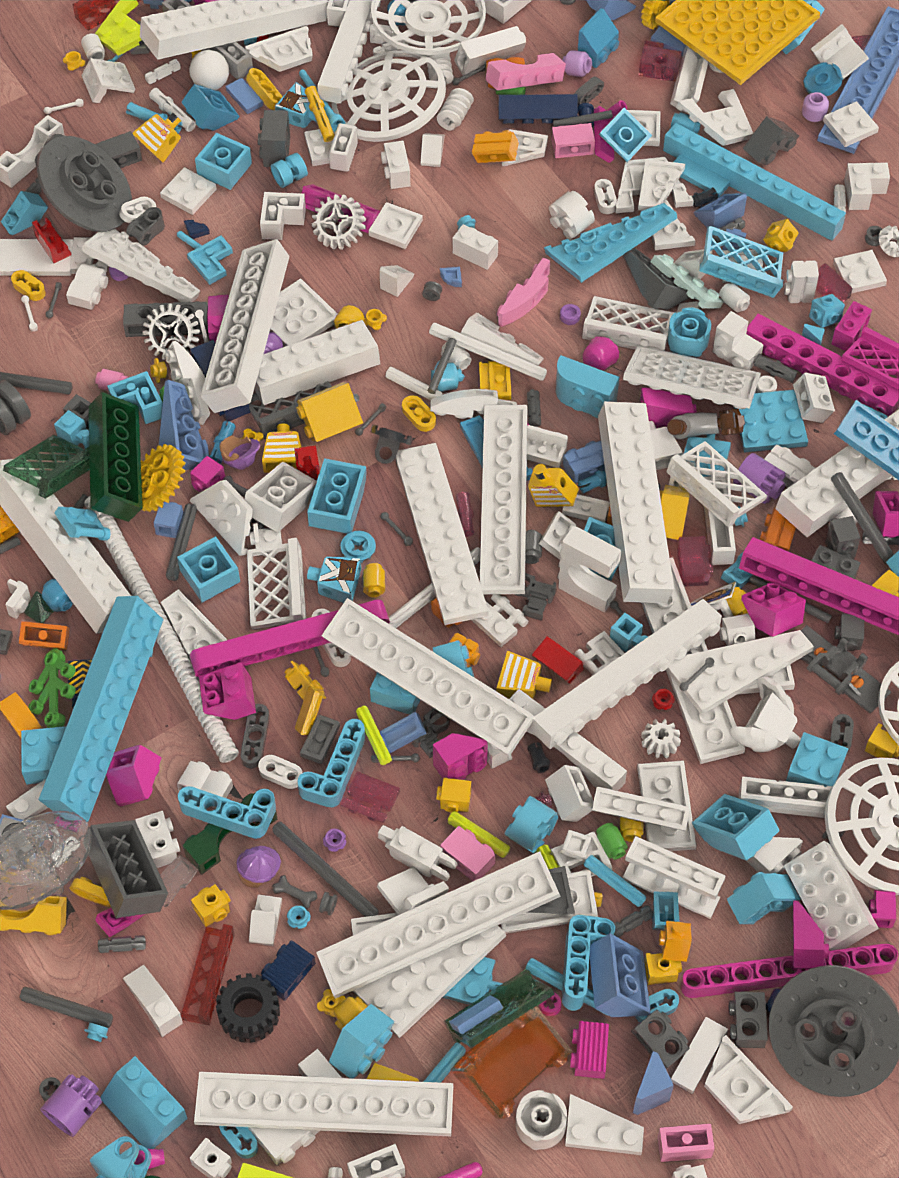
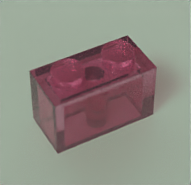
[677,536,713,587]

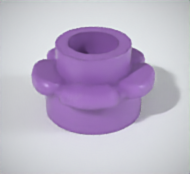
[323,829,346,852]

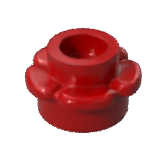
[652,689,675,711]

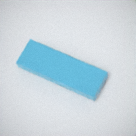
[674,155,730,197]

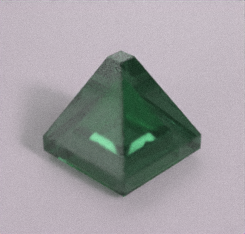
[24,591,54,623]

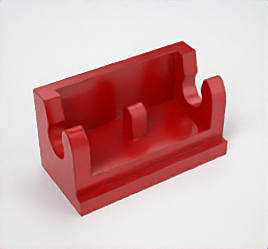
[32,217,72,264]
[294,445,320,481]
[532,636,584,684]

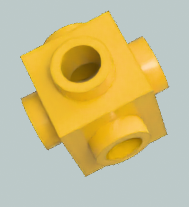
[763,219,799,252]
[191,884,231,927]

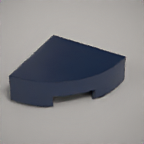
[184,220,210,239]

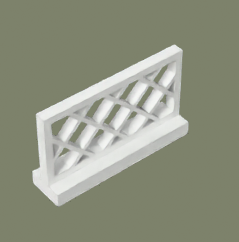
[582,296,674,351]
[666,441,767,527]
[247,538,306,630]

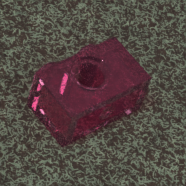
[639,46,682,82]

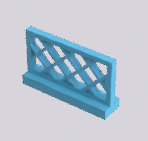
[699,226,783,298]

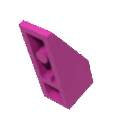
[208,295,229,344]
[793,900,829,968]

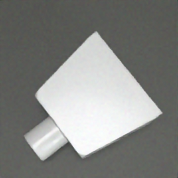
[649,421,683,470]

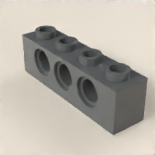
[123,301,209,337]

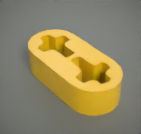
[11,270,46,301]

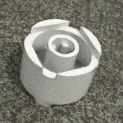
[549,191,595,240]
[515,1090,567,1150]

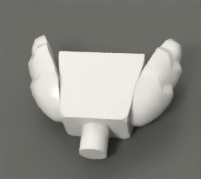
[730,676,801,752]

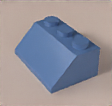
[589,933,651,1017]

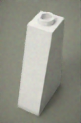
[454,26,526,76]

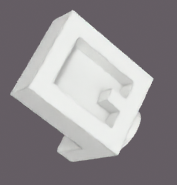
[250,523,282,549]

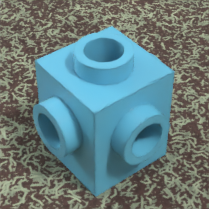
[809,294,845,328]

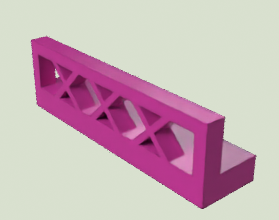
[301,184,380,233]

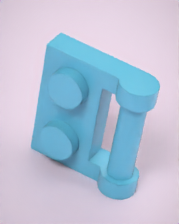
[55,506,111,541]

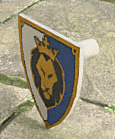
[690,582,736,618]

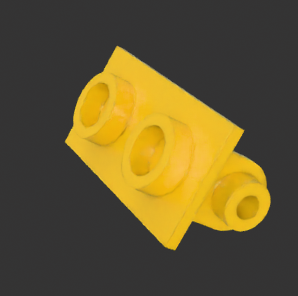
[284,661,326,701]

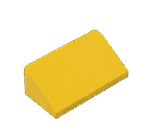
[295,686,325,735]

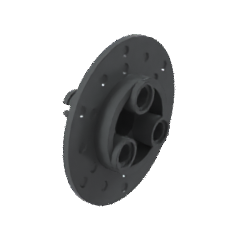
[37,136,132,232]
[769,965,899,1097]

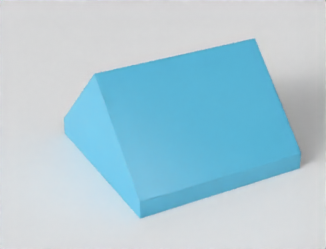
[599,108,652,162]

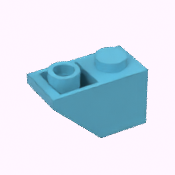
[1,191,48,235]

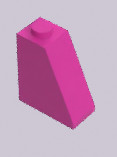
[640,388,697,429]

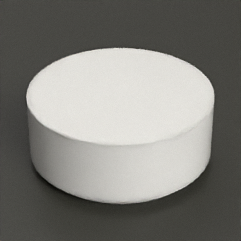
[756,376,777,393]

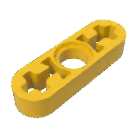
[246,68,283,110]

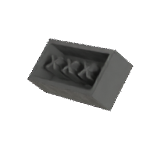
[84,820,168,918]

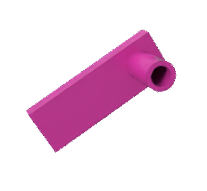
[594,100,627,163]

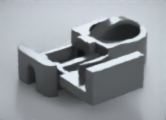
[515,573,557,620]
[412,708,450,758]

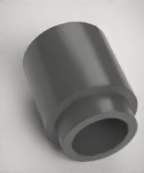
[525,530,542,564]

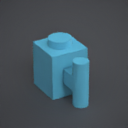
[54,410,89,451]
[610,613,648,652]

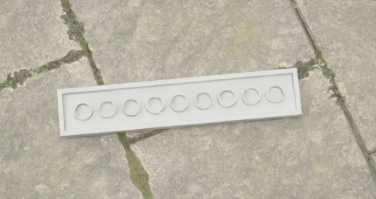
[480,405,528,594]
[395,443,488,625]
[641,557,745,764]
[322,598,535,756]
[316,852,561,998]
[194,1072,453,1136]

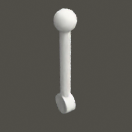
[44,99,84,114]
[21,295,38,331]
[195,309,209,343]

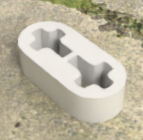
[594,179,617,214]

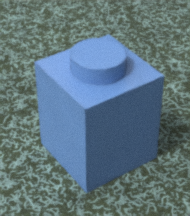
[154,502,183,538]

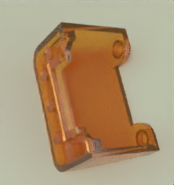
[450,1005,572,1119]

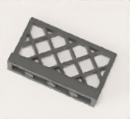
[249,381,332,439]

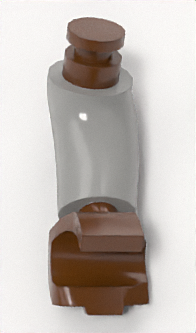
[667,409,745,439]

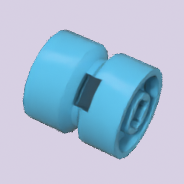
[271,153,308,188]

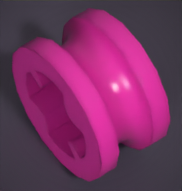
[539,992,562,1016]

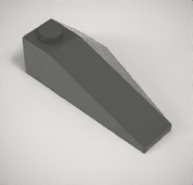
[623,247,690,310]

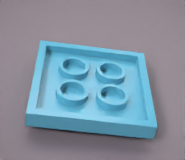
[734,390,808,453]

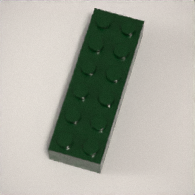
[88,392,143,522]

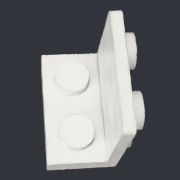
[811,24,869,79]
[82,58,136,103]
[377,867,449,915]

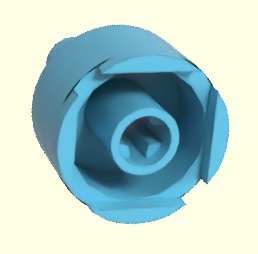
[667,308,711,357]
[505,796,558,853]

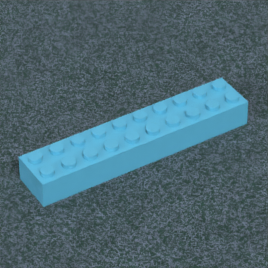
[38,596,164,822]

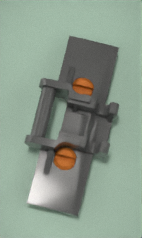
[801,625,891,714]

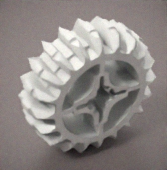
[311,195,366,250]
[143,303,200,360]

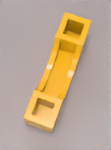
[0,895,67,935]

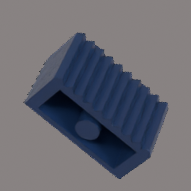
[261,940,316,1001]

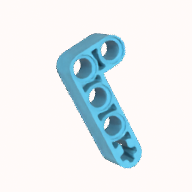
[297,719,365,808]
[178,786,276,839]
[562,915,615,1011]

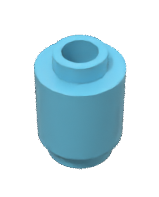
[671,112,701,134]

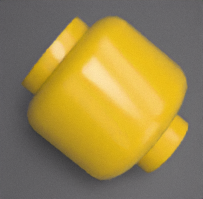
[334,305,365,329]
[334,996,368,1031]

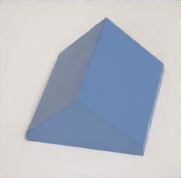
[694,193,747,229]
[633,1051,674,1115]

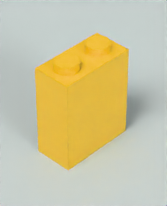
[296,382,363,442]

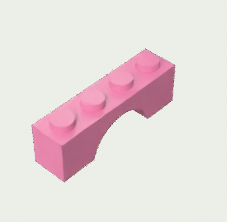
[485,53,566,90]

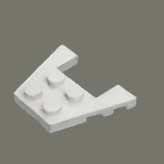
[676,89,754,146]
[615,157,694,213]

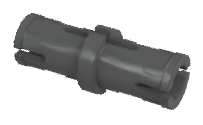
[754,354,798,383]

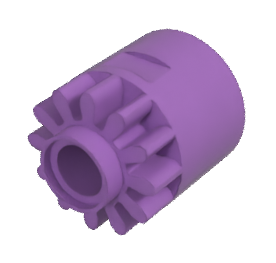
[733,453,786,504]
[40,1074,103,1137]

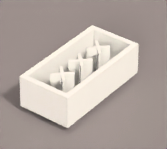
[784,841,879,950]

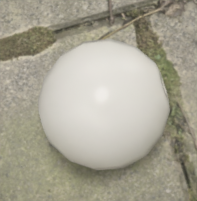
[189,50,229,90]

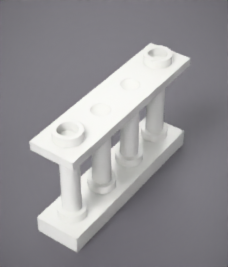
[622,836,726,919]

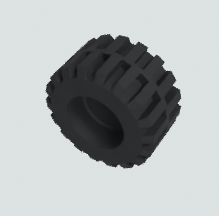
[216,973,280,1043]

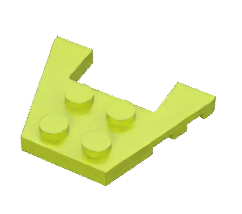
[95,0,142,56]

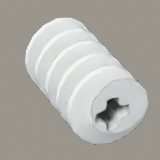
[426,46,454,85]
[437,88,474,131]

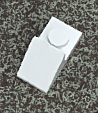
[249,895,282,946]

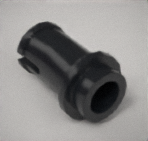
[692,187,718,208]
[527,742,551,773]

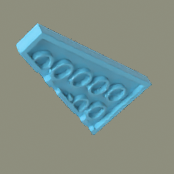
[544,203,677,283]

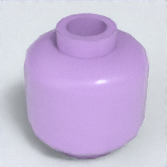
[562,50,592,77]
[802,92,829,122]

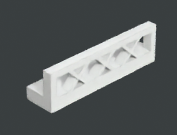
[670,46,709,113]
[592,787,690,831]

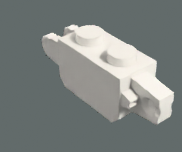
[378,825,458,881]

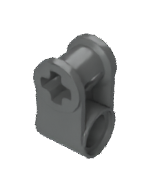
[126,207,165,246]

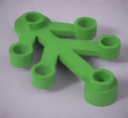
[28,648,76,728]

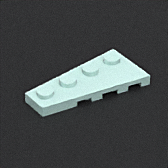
[651,254,724,308]

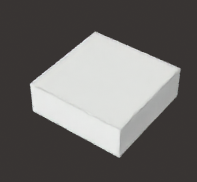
[561,830,591,861]

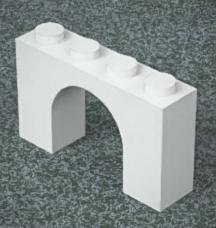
[557,525,621,613]
[248,1049,342,1166]

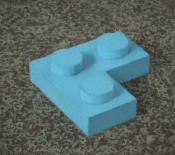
[187,235,233,285]

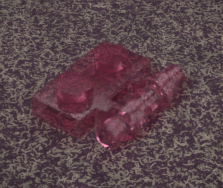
[341,771,400,823]

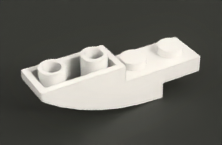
[165,341,210,425]
[430,389,517,419]

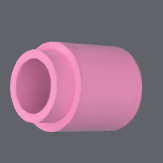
[95,369,128,391]

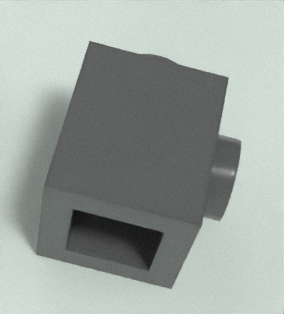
[834,614,864,651]

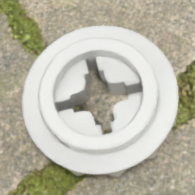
[879,225,899,257]

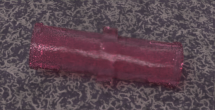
[456,492,475,537]

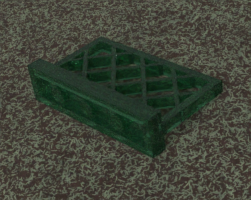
[3,435,90,499]
[444,969,555,1048]

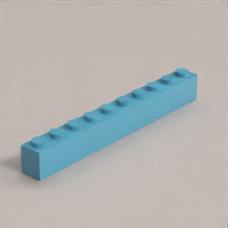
[663,123,846,241]

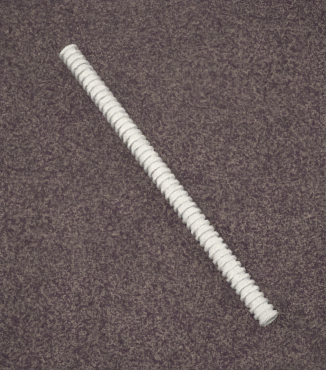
[84,496,239,763]

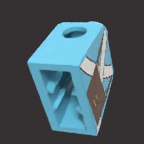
[275,82,323,128]
[307,557,362,603]

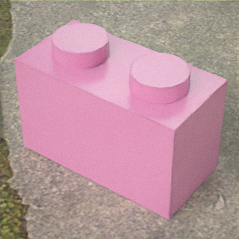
[551,123,595,158]
[440,826,495,881]
[658,1124,714,1162]

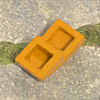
[0,692,42,739]

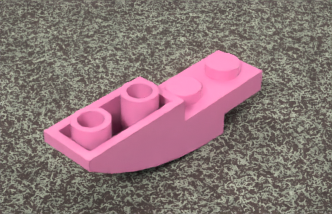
[497,258,550,327]

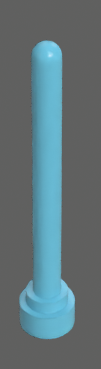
[299,70,345,132]

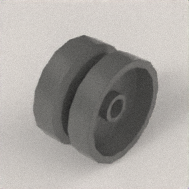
[0,380,31,435]

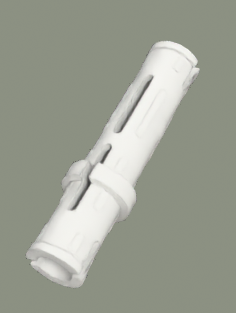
[149,88,196,132]

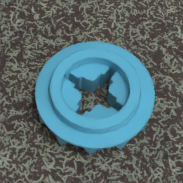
[341,531,376,563]

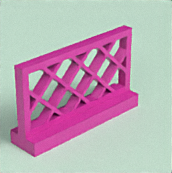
[841,327,899,390]

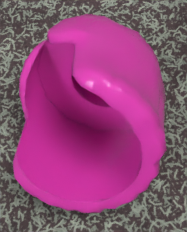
[582,336,619,371]

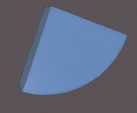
[440,267,462,287]

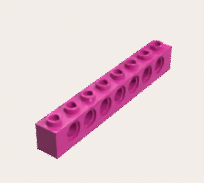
[746,313,899,417]

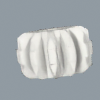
[641,719,681,759]

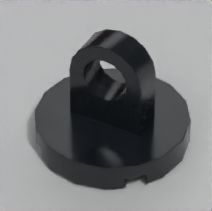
[370,424,413,464]

